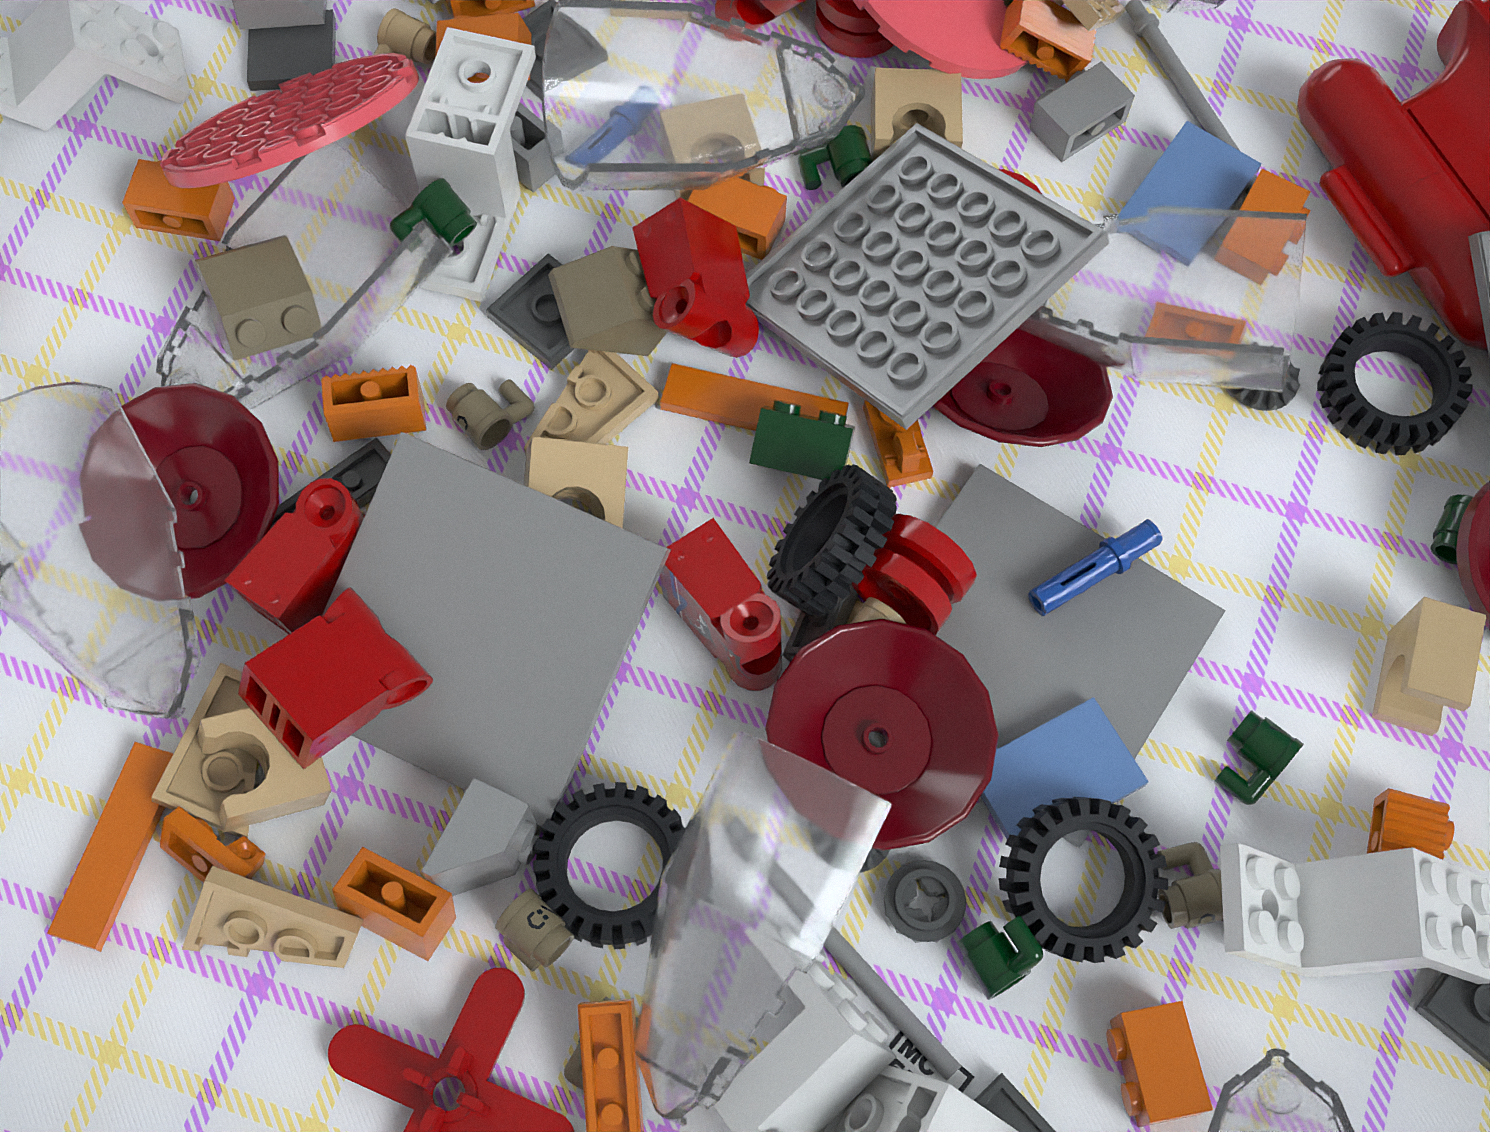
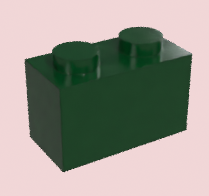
[749,400,856,480]

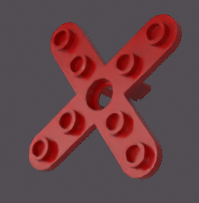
[328,968,575,1132]

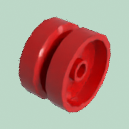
[815,0,894,58]
[851,514,977,635]

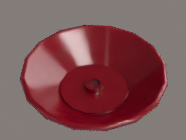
[932,312,1113,447]
[77,383,279,602]
[765,618,999,851]

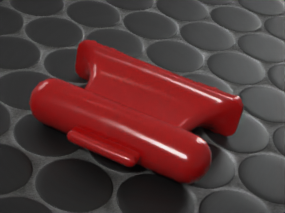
[1296,0,1490,351]

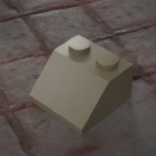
[195,235,324,361]
[548,246,668,356]

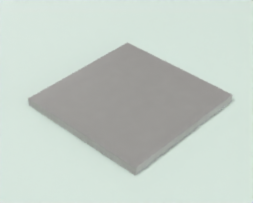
[745,123,1109,430]
[322,432,671,826]
[936,464,1226,848]

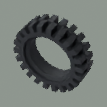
[1317,312,1473,455]
[767,464,897,616]
[533,782,694,949]
[999,797,1168,963]

